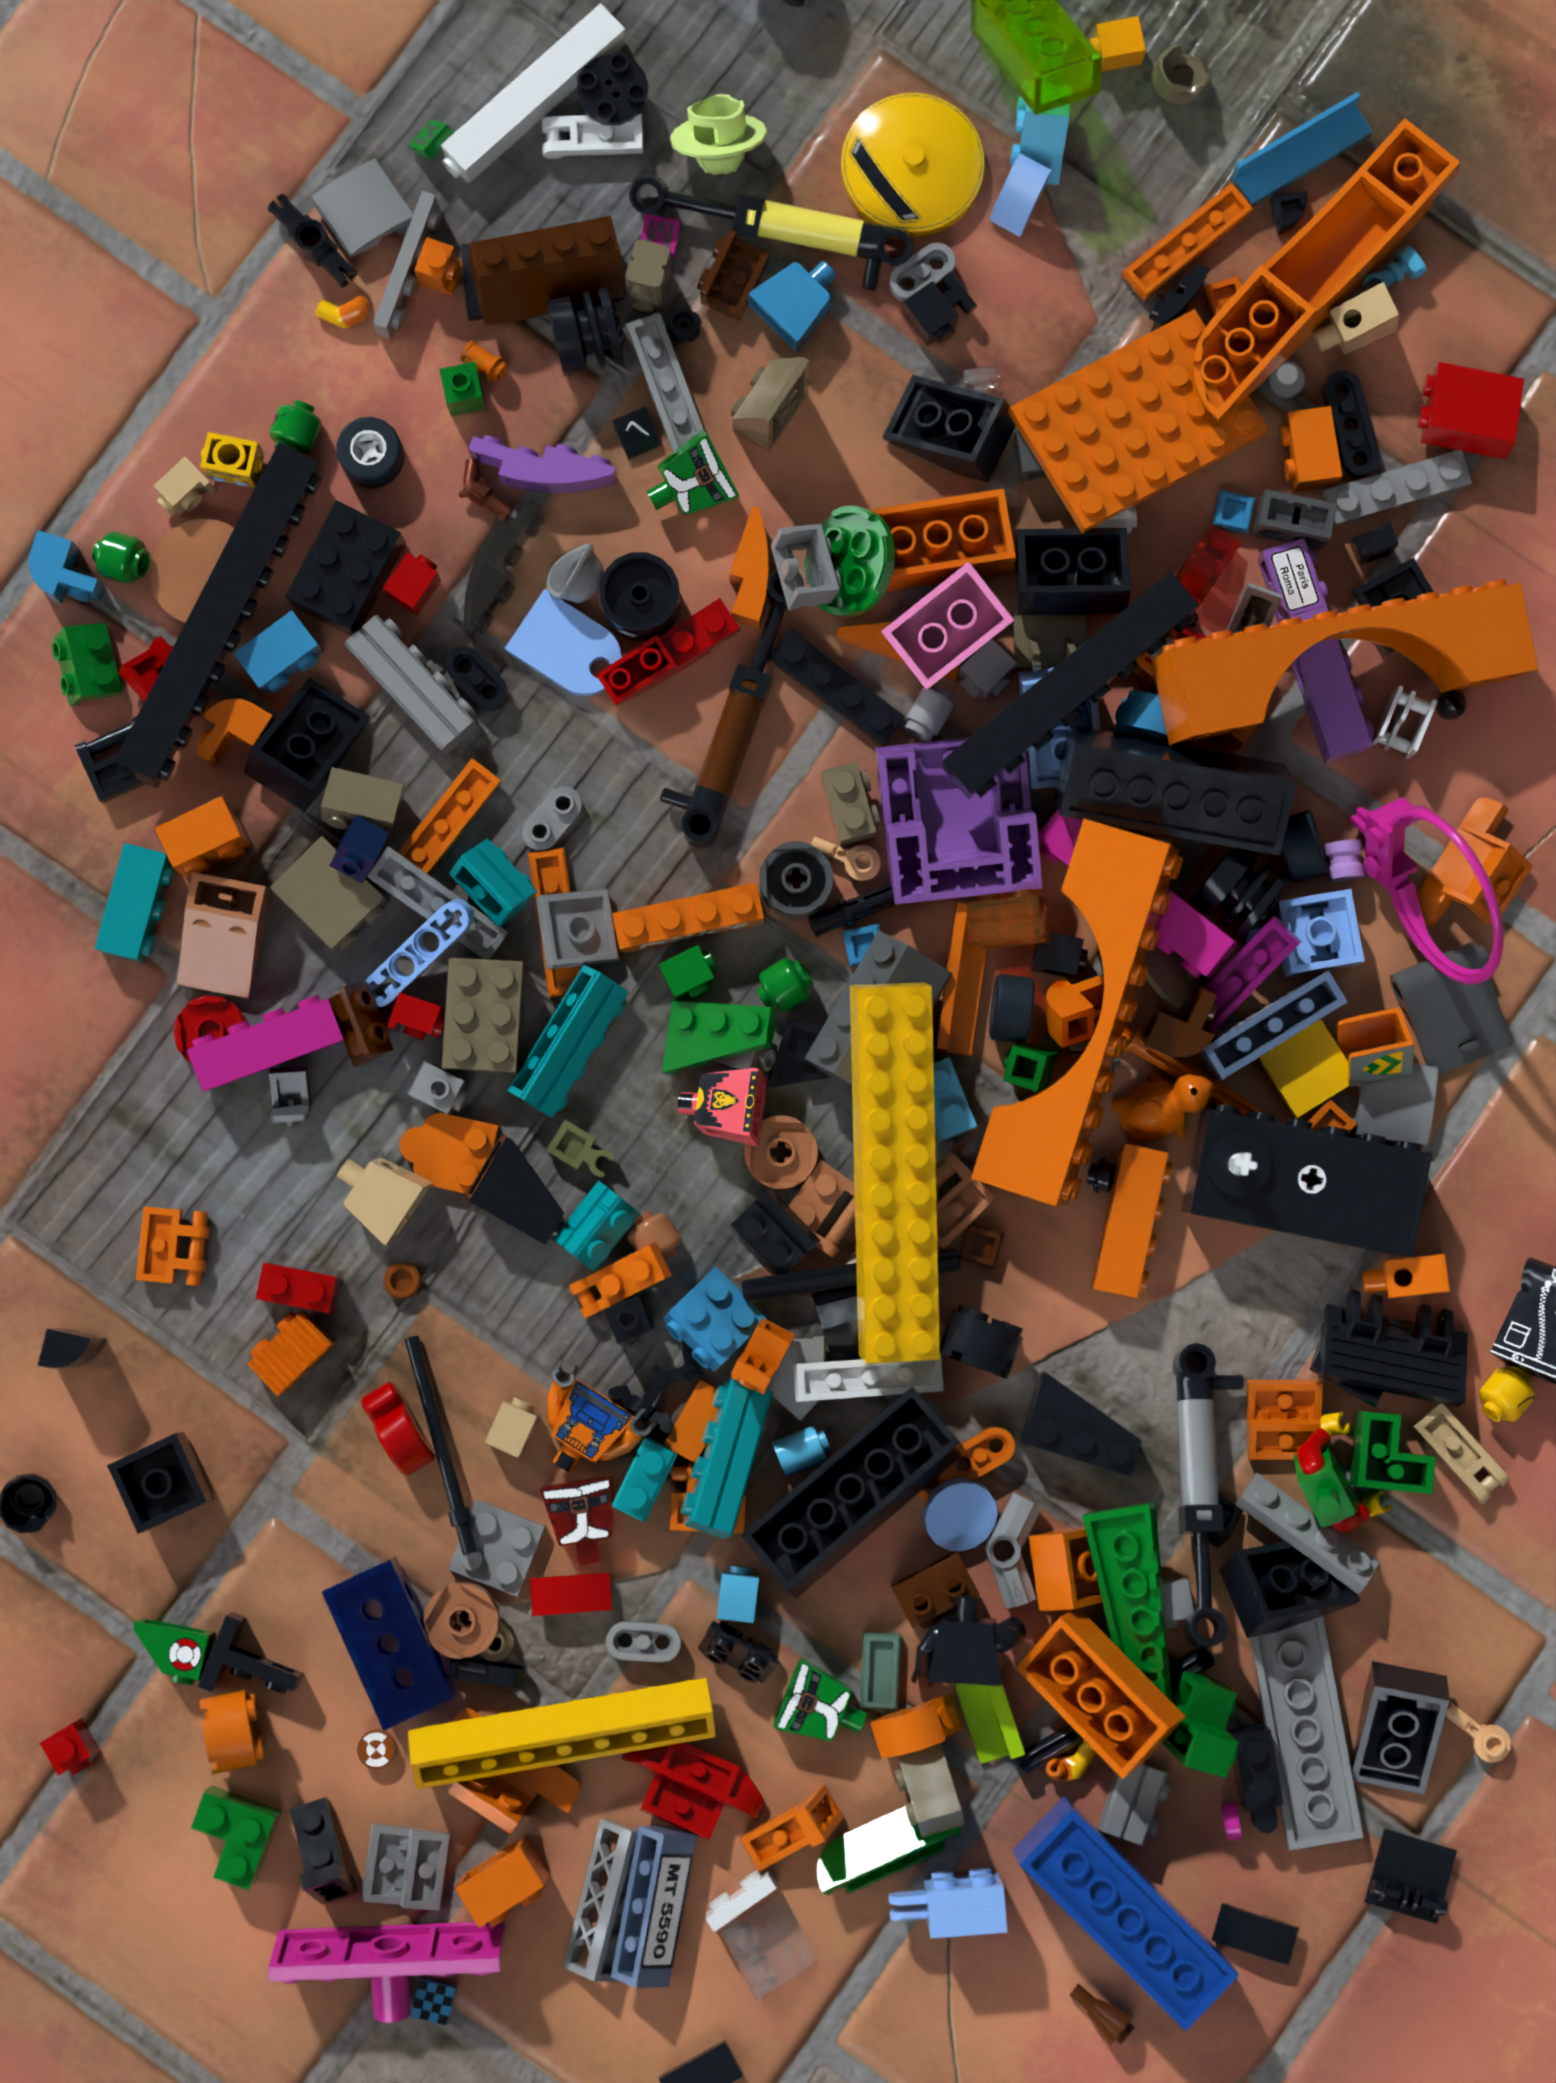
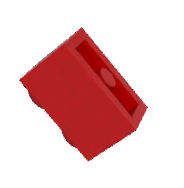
[255,1262,342,1314]

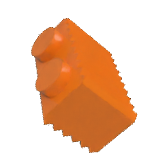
[247,1312,336,1396]

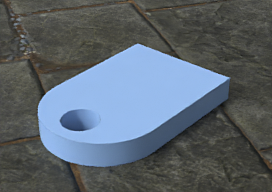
[504,589,622,697]

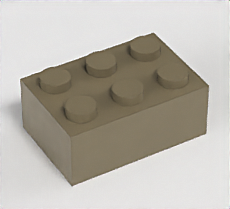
[442,957,526,1075]

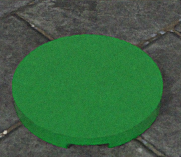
[804,505,895,617]

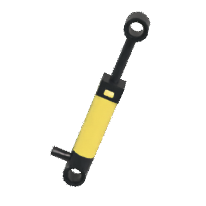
[629,175,914,291]

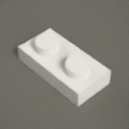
[706,1870,777,1932]

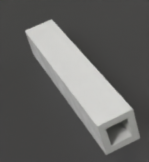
[441,3,627,184]

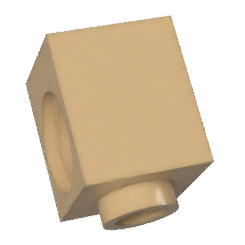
[484,1397,539,1458]

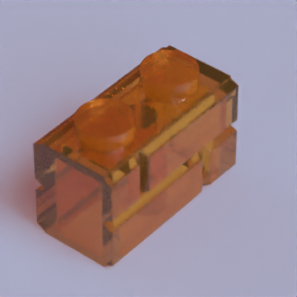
[967,889,1050,950]

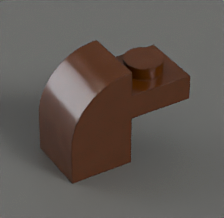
[1141,984,1219,1057]

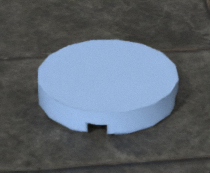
[922,1477,998,1551]

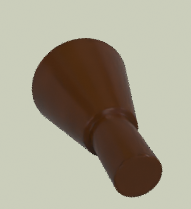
[1069,1983,1135,2046]

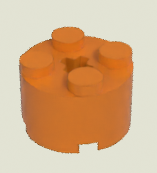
[199,1690,265,1775]

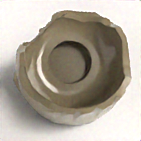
[1151,44,1212,105]

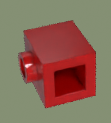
[383,552,441,616]
[40,1718,100,1776]

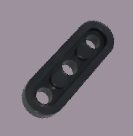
[1323,370,1380,478]

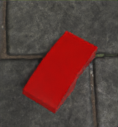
[530,1572,612,1616]

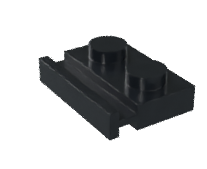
[731,1187,821,1275]

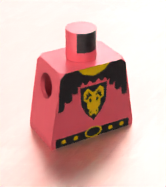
[678,1068,768,1146]

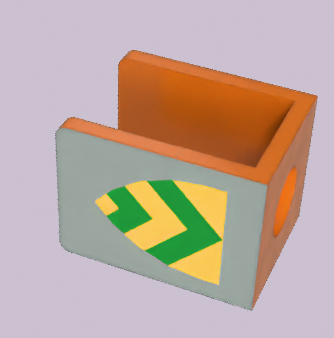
[1336,1007,1414,1086]

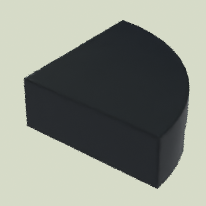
[1270,190,1307,235]

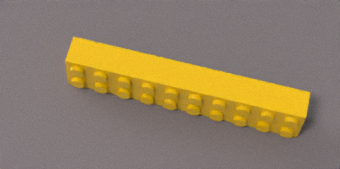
[850,982,940,1364]

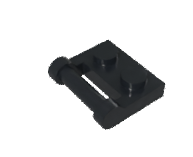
[74,716,146,804]

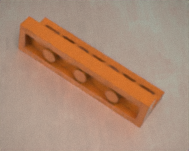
[934,902,992,1057]

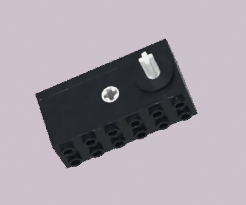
[1181,1104,1432,1257]

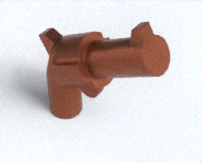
[458,459,514,524]

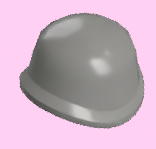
[546,543,604,603]

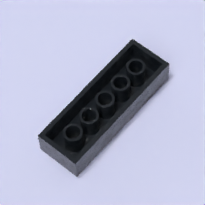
[741,1387,967,1599]

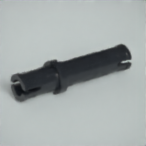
[808,883,895,937]

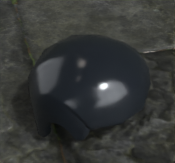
[0,1473,57,1534]

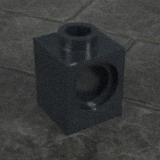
[1030,930,1088,979]
[604,1295,654,1344]

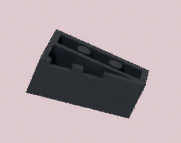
[1020,1371,1142,1476]

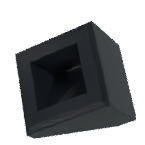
[1350,520,1399,565]

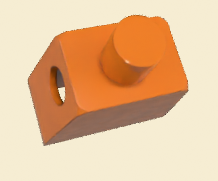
[1362,1254,1450,1298]

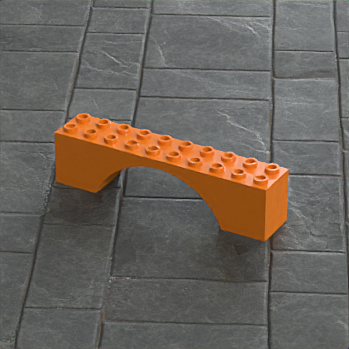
[1151,579,1539,745]
[971,819,1183,1206]

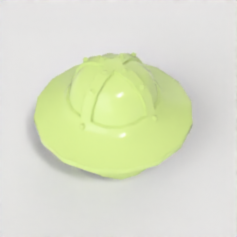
[670,94,767,175]

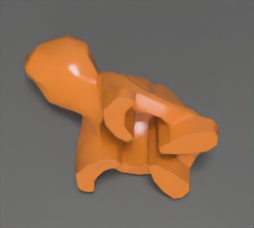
[1111,1072,1213,1146]

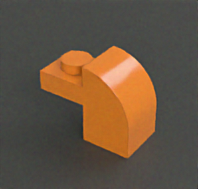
[196,699,275,768]
[1046,974,1104,1048]
[731,1318,796,1395]
[870,1693,963,1758]

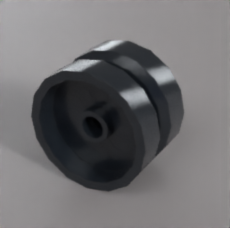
[599,552,680,642]

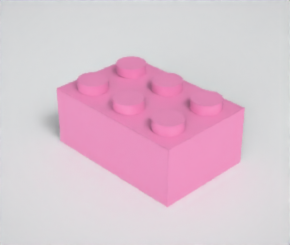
[881,562,1014,690]

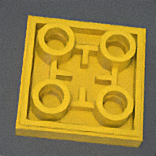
[1257,1019,1349,1119]

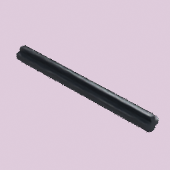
[741,1249,961,1301]
[1015,1648,1215,1773]

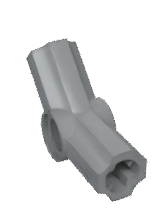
[985,1492,1042,1609]

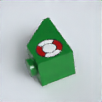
[133,1618,215,1685]

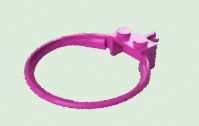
[1350,797,1504,985]

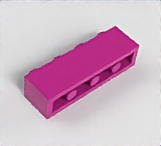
[187,995,343,1092]

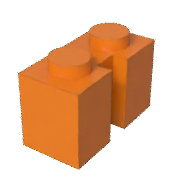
[1278,406,1342,492]

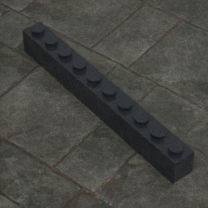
[114,442,322,788]

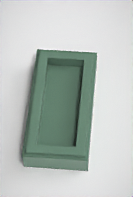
[860,1632,901,1710]

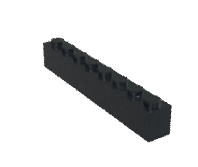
[940,571,1199,799]

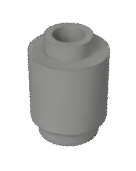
[904,685,954,742]

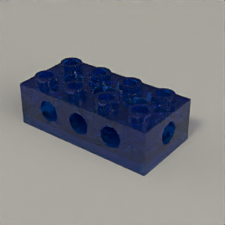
[322,1556,457,1731]

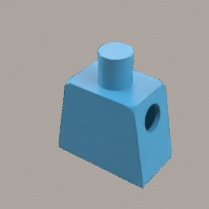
[748,261,837,353]

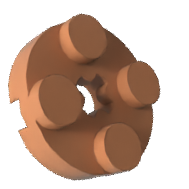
[744,1115,818,1190]
[424,1582,500,1659]

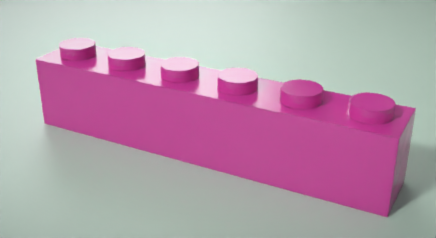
[1038,810,1238,978]

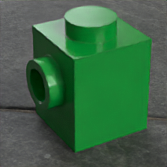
[658,945,718,1001]
[1002,1042,1058,1092]

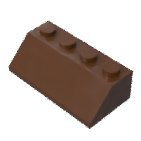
[467,216,625,327]

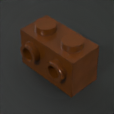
[890,1551,979,1630]

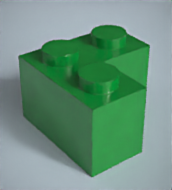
[1349,1410,1436,1494]
[1162,1671,1239,1778]
[191,1785,282,1890]

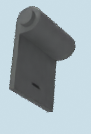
[1390,942,1513,1076]

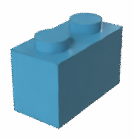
[233,610,323,695]

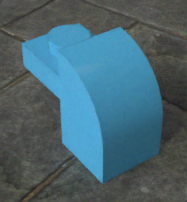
[29,530,105,604]
[1113,691,1187,744]

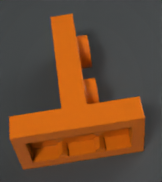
[740,1785,844,1871]

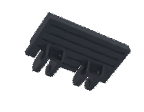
[1318,1289,1468,1407]

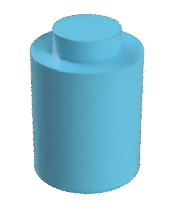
[772,1426,831,1477]

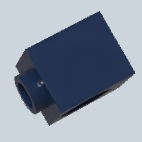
[329,815,389,883]

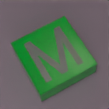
[408,119,454,160]

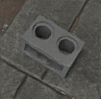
[1252,489,1338,549]

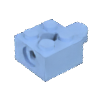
[1243,889,1365,978]
[888,1867,1007,1938]

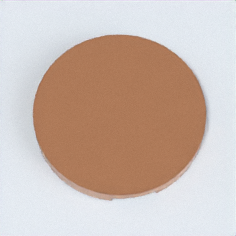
[149,519,234,624]

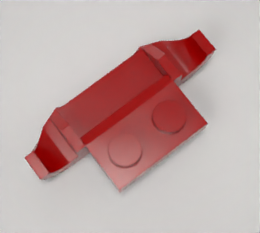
[621,1742,765,1841]

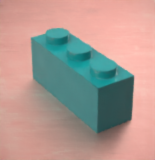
[94,843,176,964]

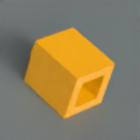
[1089,16,1146,72]

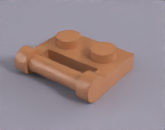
[936,1152,997,1250]
[789,1160,855,1258]

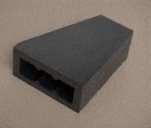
[465,1134,564,1245]

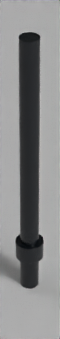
[404,1336,477,1556]

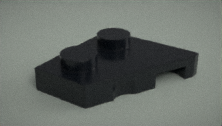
[768,1018,830,1087]

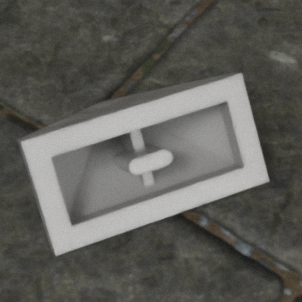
[1226,583,1283,634]

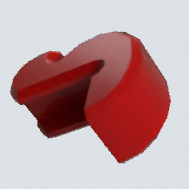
[361,1381,436,1476]

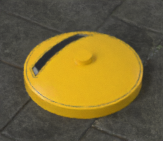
[841,93,985,237]

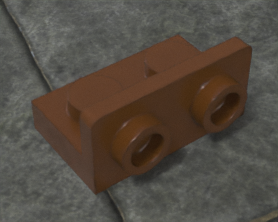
[328,982,394,1067]

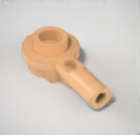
[811,836,881,882]
[1446,1702,1511,1763]

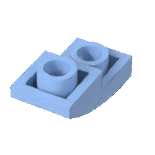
[989,153,1052,237]

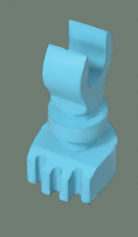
[1361,245,1427,289]

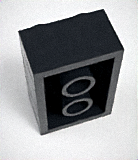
[285,500,406,636]
[1015,528,1131,615]

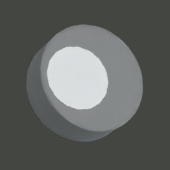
[1267,362,1305,401]

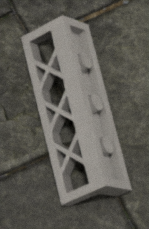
[563,1818,638,1982]

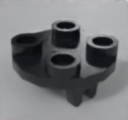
[577,52,649,126]

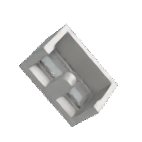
[771,524,841,611]

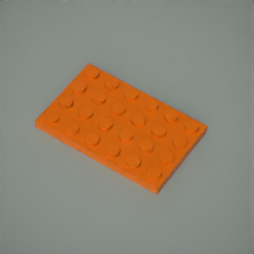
[1008,309,1270,534]

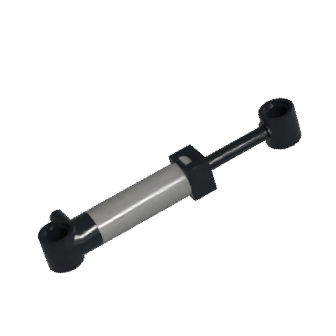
[1172,1343,1244,1648]

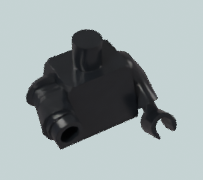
[911,1595,1026,1687]

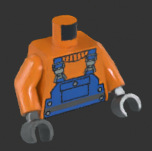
[547,1360,658,1473]

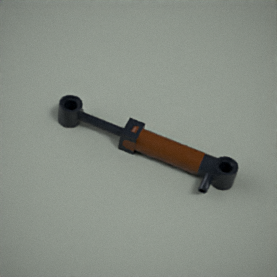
[660,569,804,847]

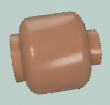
[627,1210,682,1261]

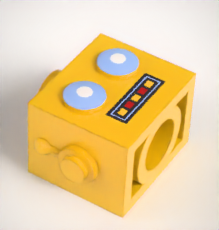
[200,432,265,488]

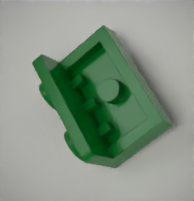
[52,623,122,706]

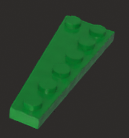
[1082,1501,1172,1702]

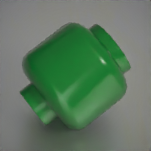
[269,400,322,454]
[92,531,150,584]
[756,958,814,1012]

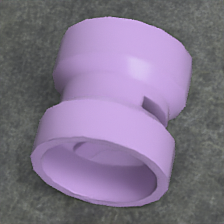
[1325,839,1365,882]

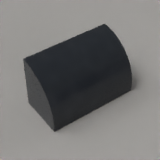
[37,1328,106,1368]

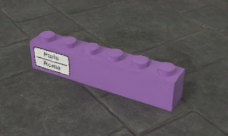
[1257,538,1374,764]

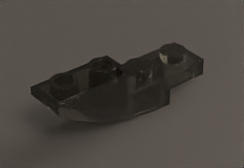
[464,498,545,639]

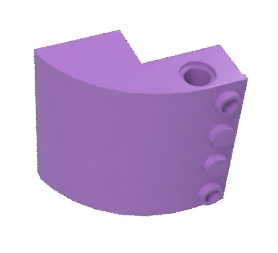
[875,737,1043,905]

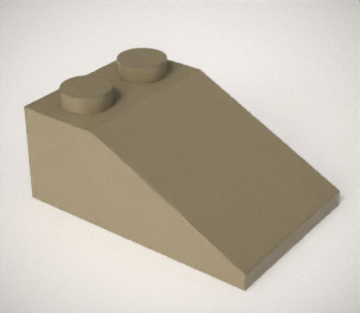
[730,357,809,452]

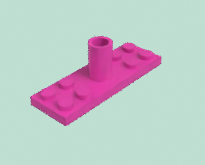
[268,1921,505,2023]

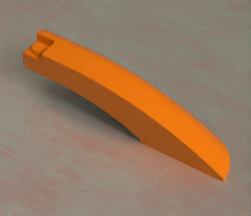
[1194,118,1460,422]

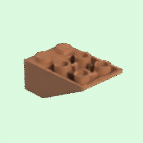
[177,872,272,999]

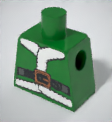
[646,430,740,515]
[773,1657,867,1741]

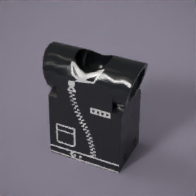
[1490,1257,1556,1385]

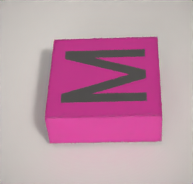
[641,214,681,259]

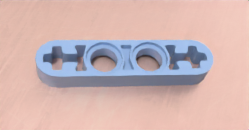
[365,899,474,1007]

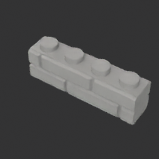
[344,615,477,755]

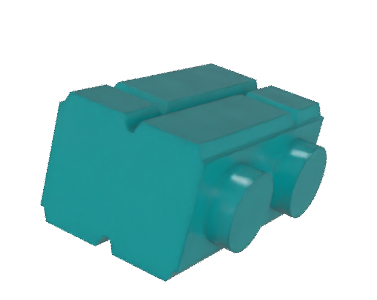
[449,838,538,927]
[553,1180,640,1272]
[611,1437,678,1522]

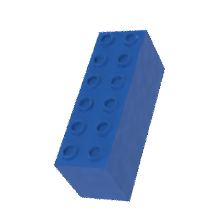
[1012,1795,1239,2032]

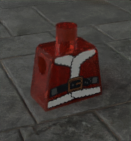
[540,1475,613,1565]

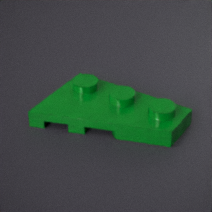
[662,1001,777,1075]

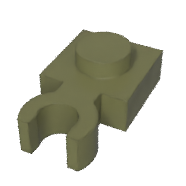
[546,1120,616,1178]

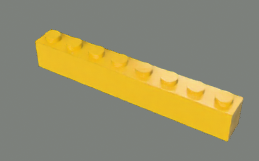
[408,1678,716,1790]

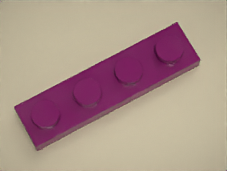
[1178,916,1302,1032]

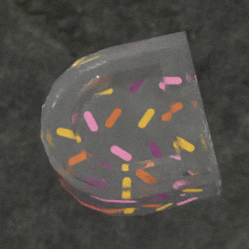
[961,366,1000,392]

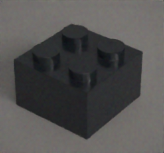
[107,1432,214,1534]

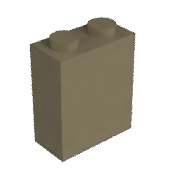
[269,836,388,954]

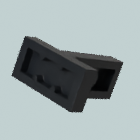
[197,1612,304,1694]
[290,1797,358,1905]

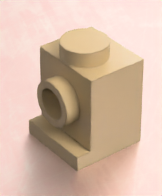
[153,456,216,516]

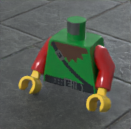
[1294,1412,1391,1533]

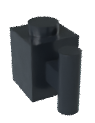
[902,272,977,347]

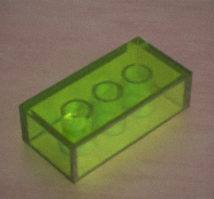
[971,0,1102,115]

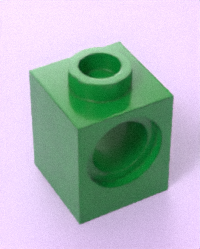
[439,362,486,416]

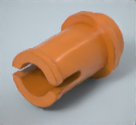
[460,340,508,383]

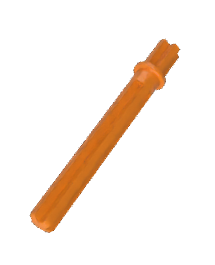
[1122,1024,1267,1116]

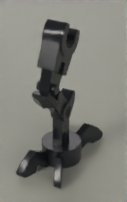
[608,1340,704,1435]

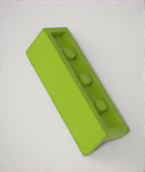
[937,1612,1025,1764]

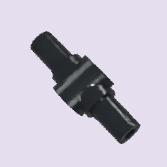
[268,194,358,288]

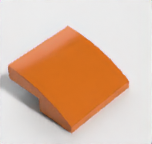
[1246,1379,1323,1460]

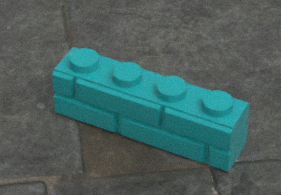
[507,965,629,1118]
[681,1378,773,1539]

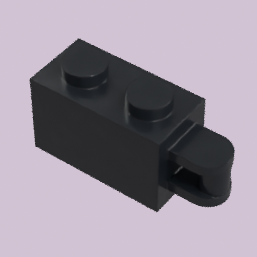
[1226,1723,1284,1833]

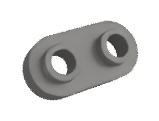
[889,243,955,302]
[522,786,583,852]
[606,1621,681,1662]

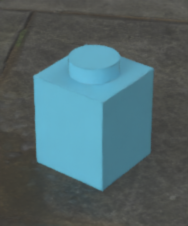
[716,1565,759,1623]

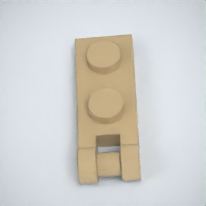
[1411,1403,1510,1505]

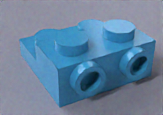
[662,1266,767,1372]

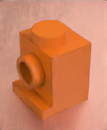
[414,237,463,296]

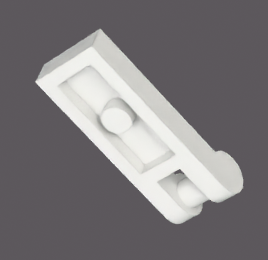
[542,113,643,159]

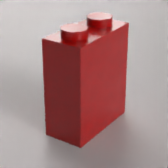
[1417,362,1524,460]

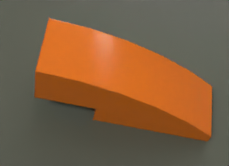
[729,506,768,629]

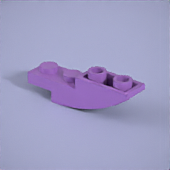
[468,435,617,493]

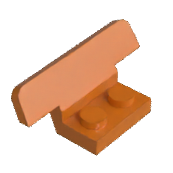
[1417,797,1533,929]
[448,1708,580,1835]

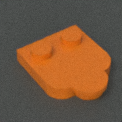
[400,1113,500,1194]

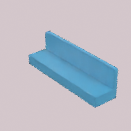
[1231,92,1373,206]

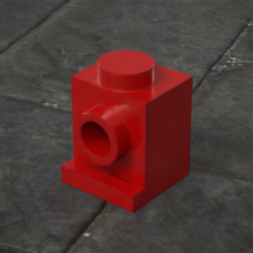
[387,992,445,1041]

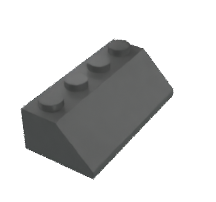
[805,931,953,1088]

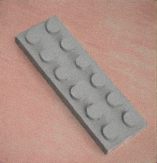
[1249,1616,1363,1851]

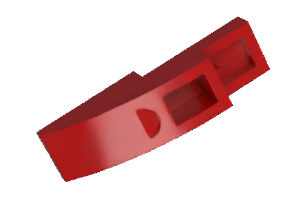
[596,598,740,706]

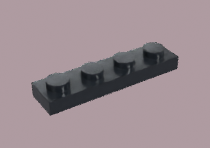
[768,628,905,747]

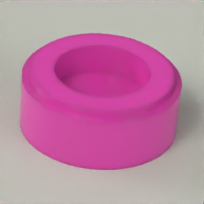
[1221,1801,1243,1842]

